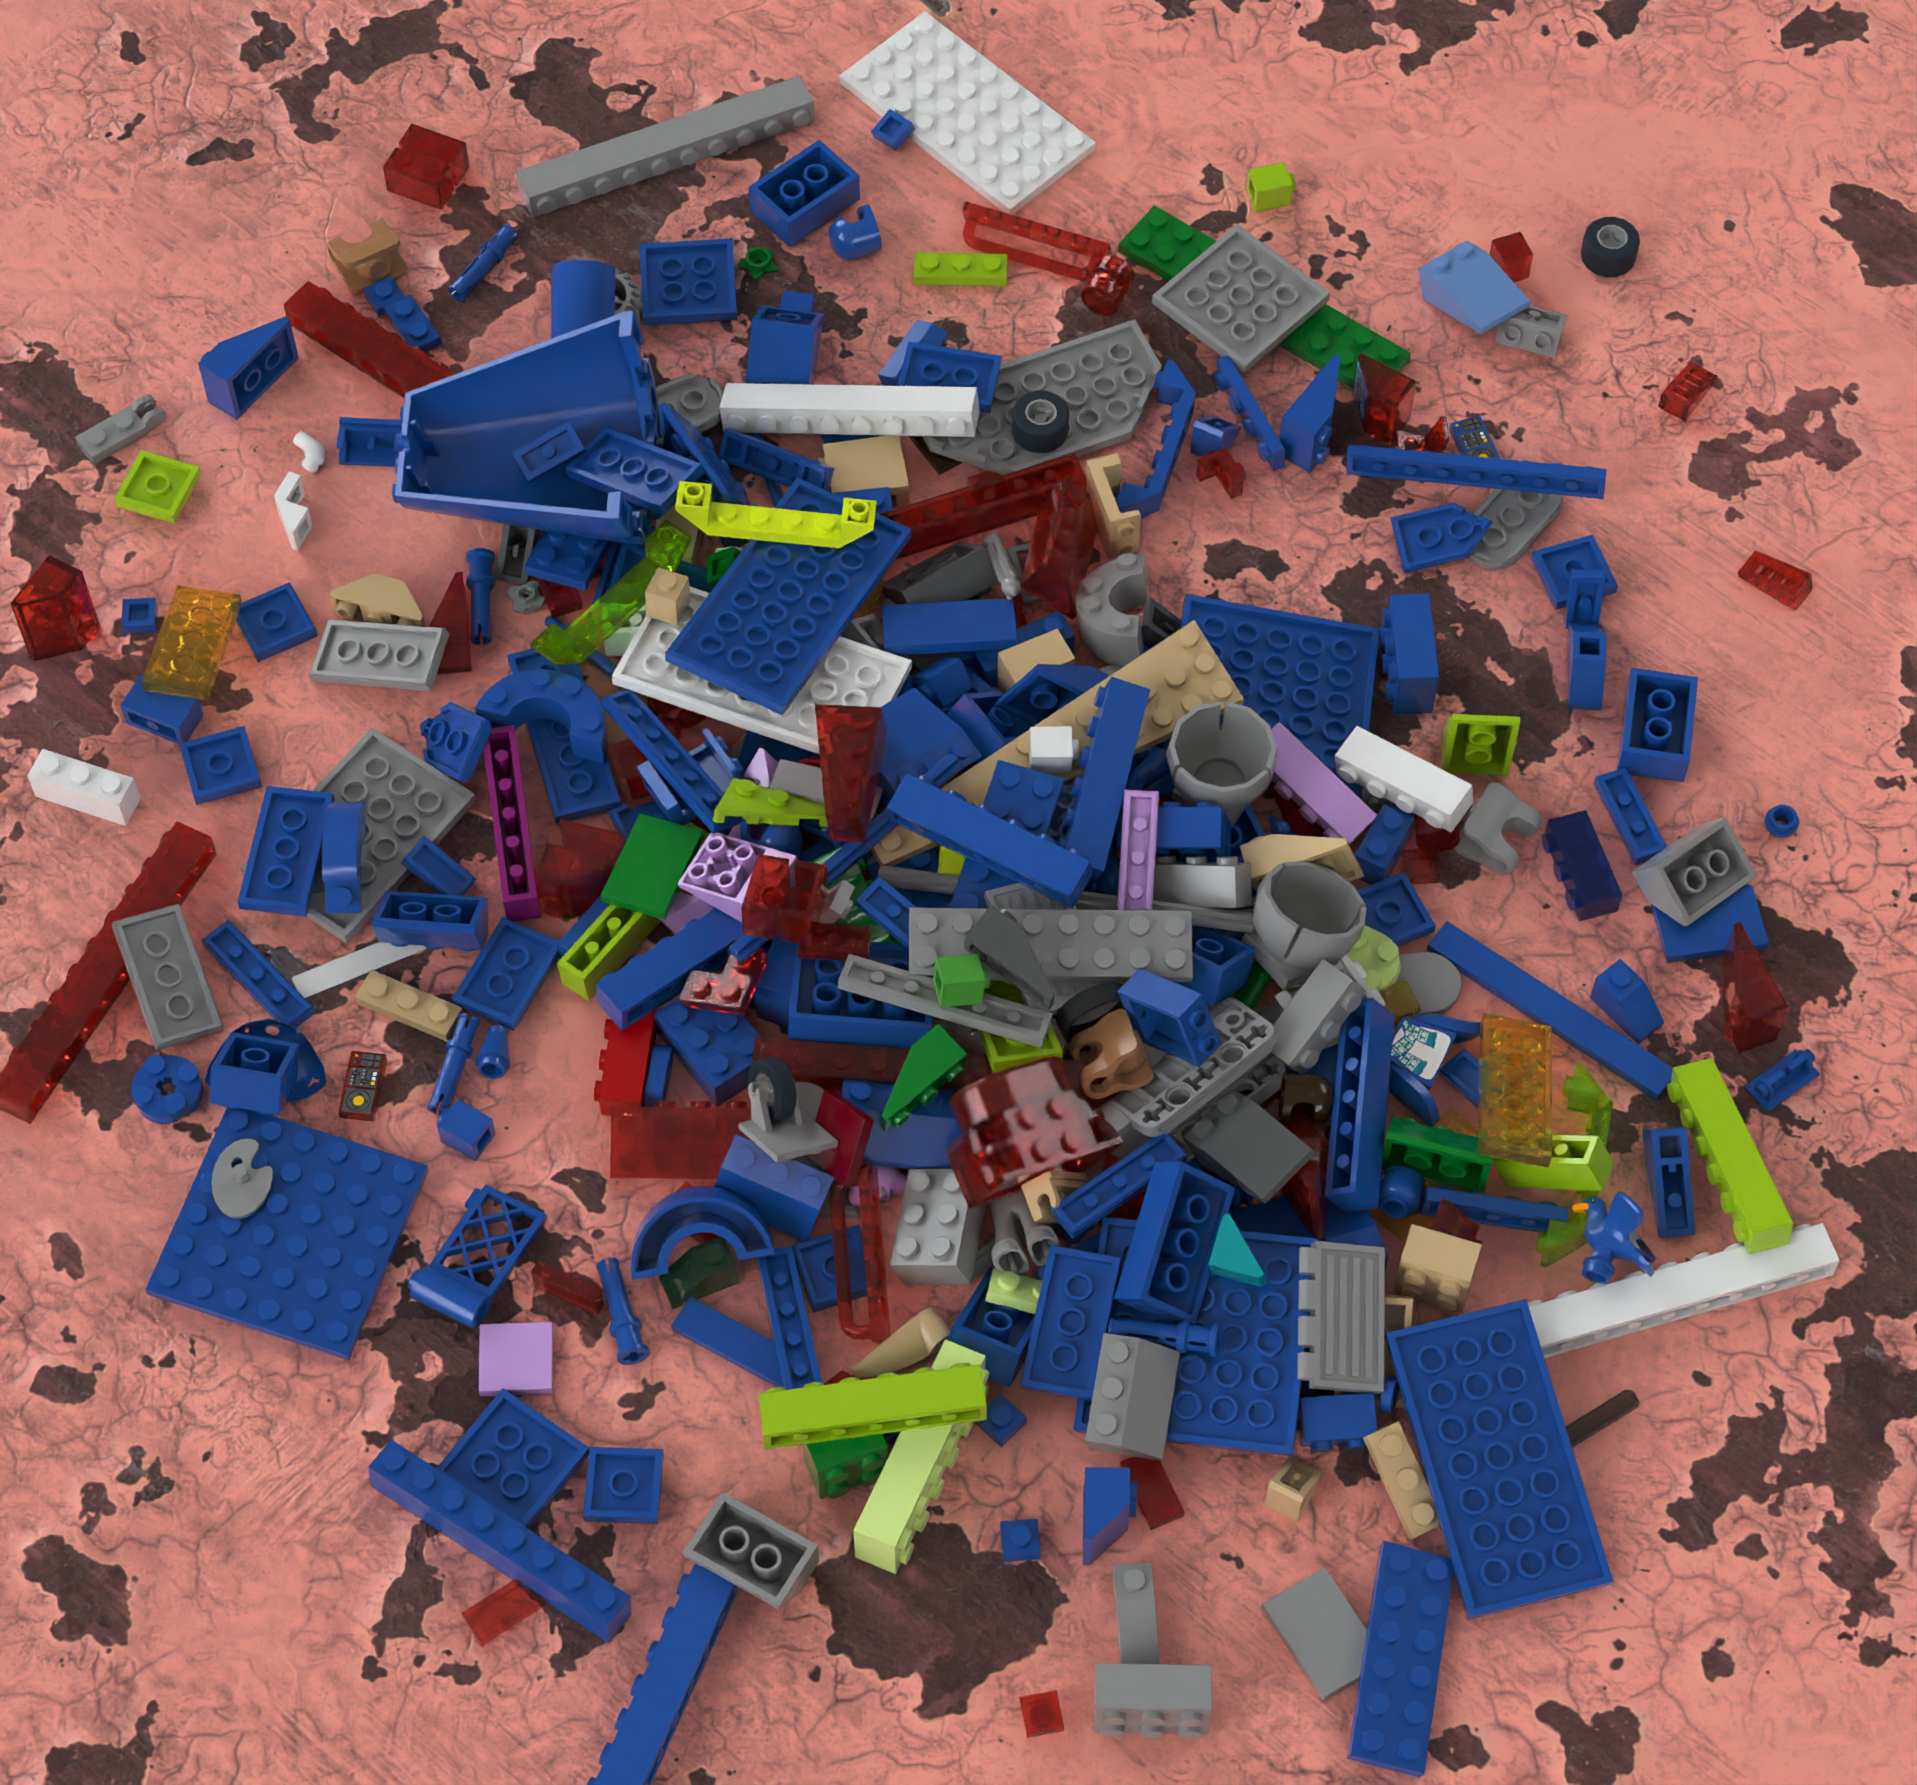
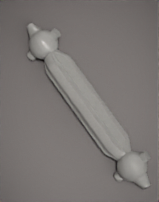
[983,530,1021,600]

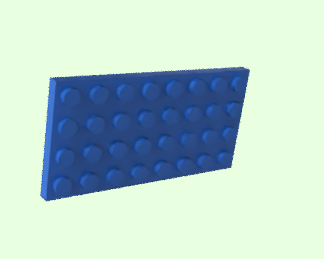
[665,478,912,716]
[1384,1299,1613,1620]

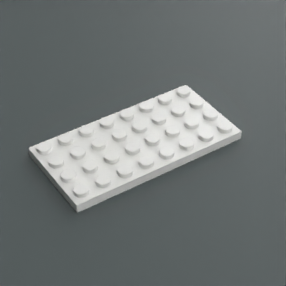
[839,11,1096,217]
[612,586,912,766]

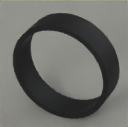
[1056,982,1124,1044]

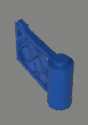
[408,1184,547,1329]

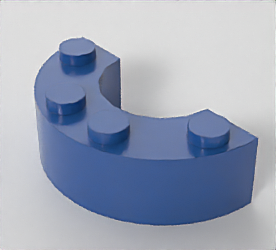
[475,668,608,764]
[631,1186,775,1280]

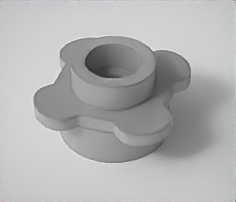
[508,581,545,614]

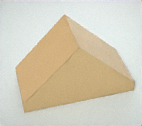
[1264,1457,1323,1522]

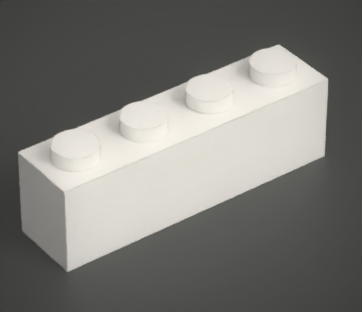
[1335,726,1473,833]

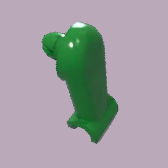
[1234,961,1276,1011]

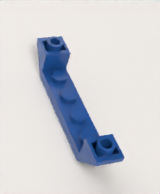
[1113,359,1196,518]

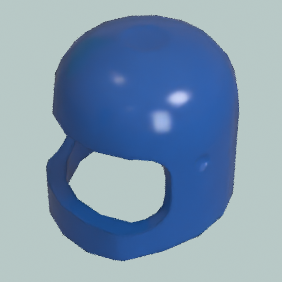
[829,204,882,261]
[740,818,803,857]

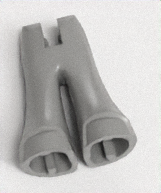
[989,1177,1060,1275]

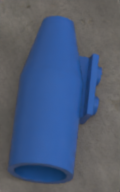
[550,260,615,339]

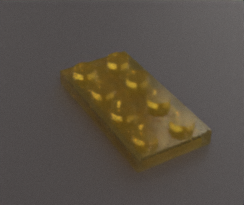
[142,585,242,700]

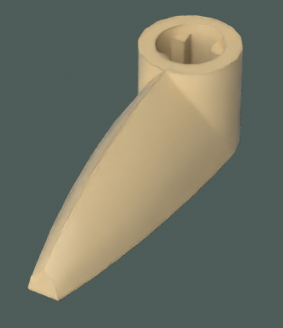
[851,1307,951,1378]

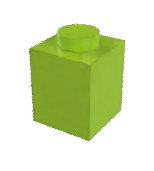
[1247,162,1296,212]

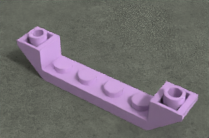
[658,748,778,934]

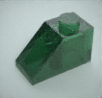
[659,1237,739,1310]

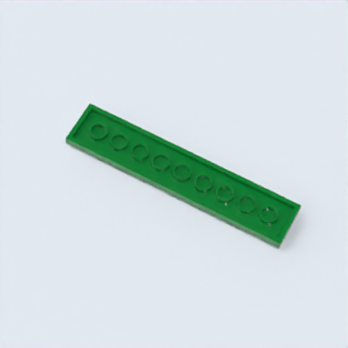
[1118,205,1411,401]

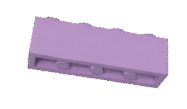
[1271,722,1377,845]

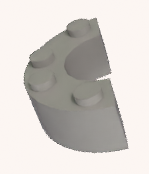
[1076,553,1149,667]

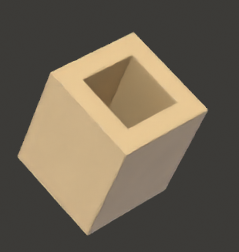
[645,567,690,626]

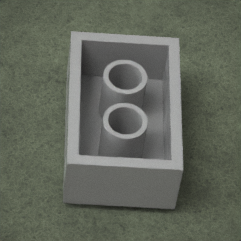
[889,1169,989,1285]
[1094,1663,1212,1739]

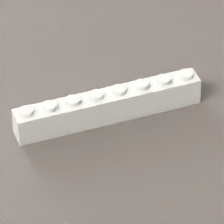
[719,383,980,437]

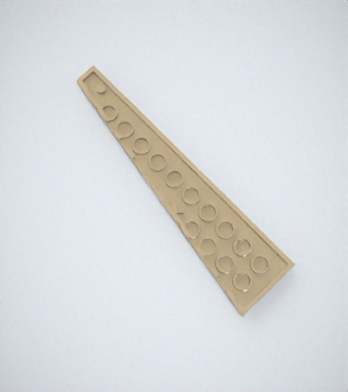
[871,620,1244,867]

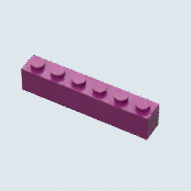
[484,725,541,922]

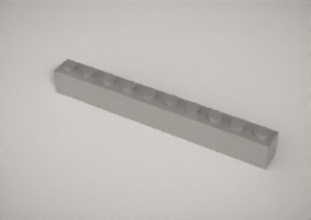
[516,76,815,217]

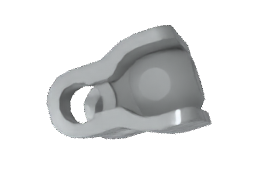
[1452,782,1542,875]

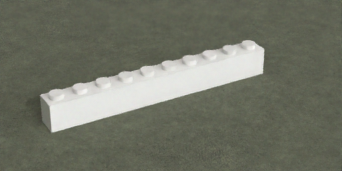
[1527,1223,1840,1358]

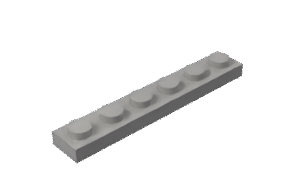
[837,954,1053,1048]

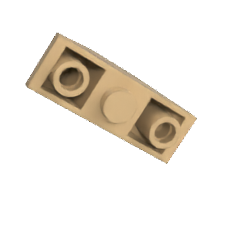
[329,573,425,627]

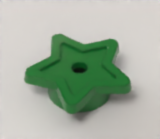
[738,247,777,280]

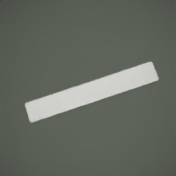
[292,942,427,998]

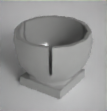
[1166,701,1278,828]
[1241,861,1366,990]

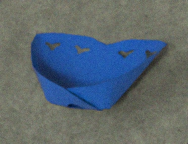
[205,1018,327,1101]

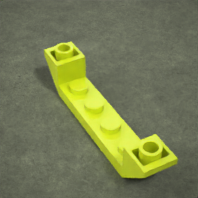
[675,481,877,548]

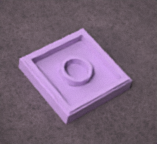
[479,1322,553,1397]

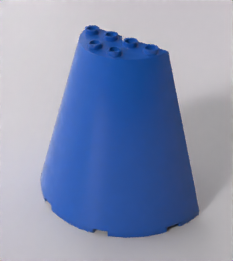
[392,310,663,545]

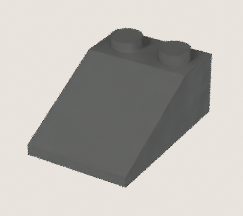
[1183,1089,1315,1204]

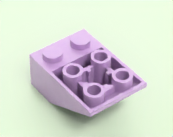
[678,832,807,927]

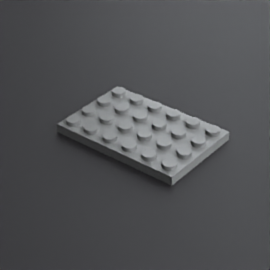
[241,728,477,944]

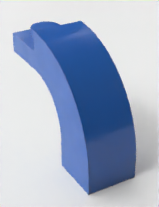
[322,802,366,914]

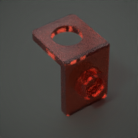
[1395,416,1449,453]

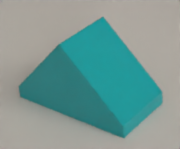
[1208,1213,1267,1287]

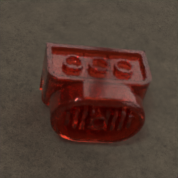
[947,1056,1124,1209]

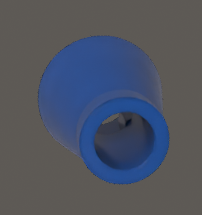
[476,1025,510,1079]

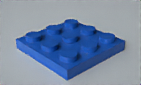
[640,238,737,325]
[436,1388,589,1529]

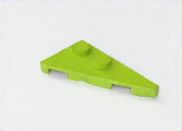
[713,778,848,827]

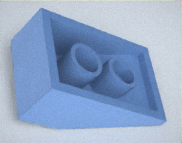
[1418,241,1531,334]

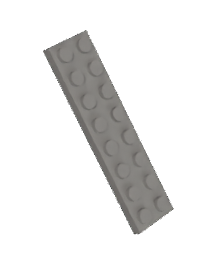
[909,908,1193,982]

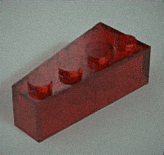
[815,704,887,843]

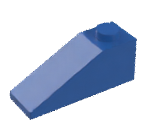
[1642,1126,1695,1237]

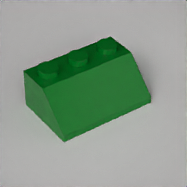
[1381,1117,1496,1192]

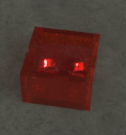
[383,123,470,210]
[741,854,828,946]

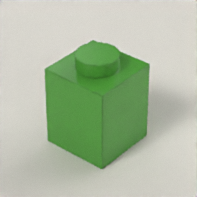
[933,953,990,1008]

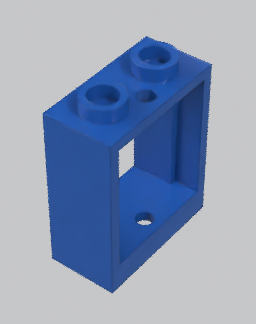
[1117,968,1222,1067]

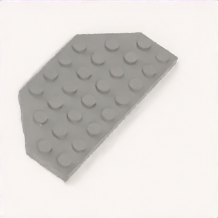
[922,319,1162,479]

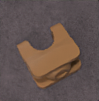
[326,218,408,294]
[1069,1009,1154,1099]

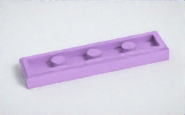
[1117,790,1159,910]

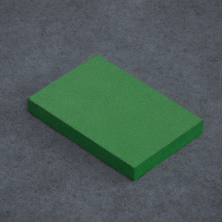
[600,813,704,920]

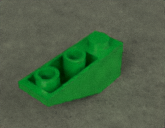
[881,1024,967,1132]

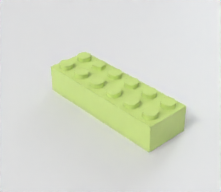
[853,1339,989,1574]

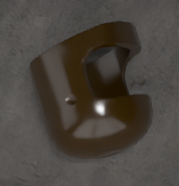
[1277,1073,1334,1128]

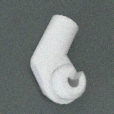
[293,431,325,473]

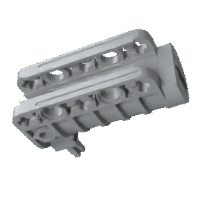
[1088,997,1287,1163]

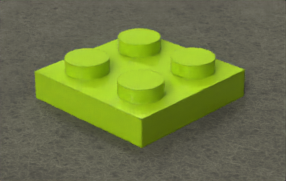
[114,450,202,524]

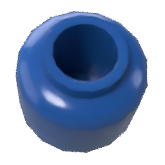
[1378,1165,1425,1219]

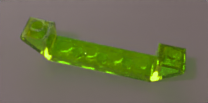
[530,520,691,665]
[1536,1064,1613,1267]

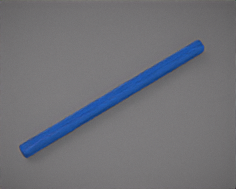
[729,753,963,962]

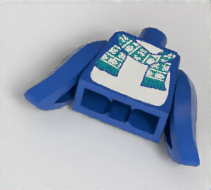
[1388,1013,1480,1127]

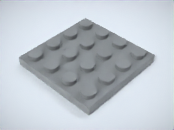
[1152,224,1330,374]

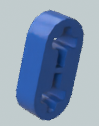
[644,1044,674,1108]

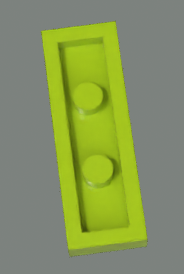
[914,252,1007,286]

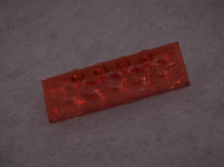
[610,1101,824,1179]

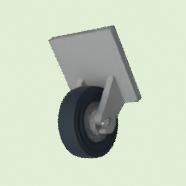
[739,1056,838,1162]

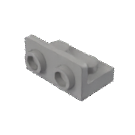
[1495,306,1568,357]

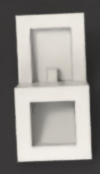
[274,471,313,551]

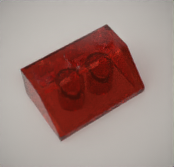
[10,555,100,661]

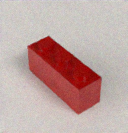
[594,1010,657,1119]

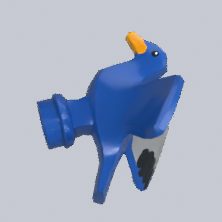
[1572,1192,1656,1284]

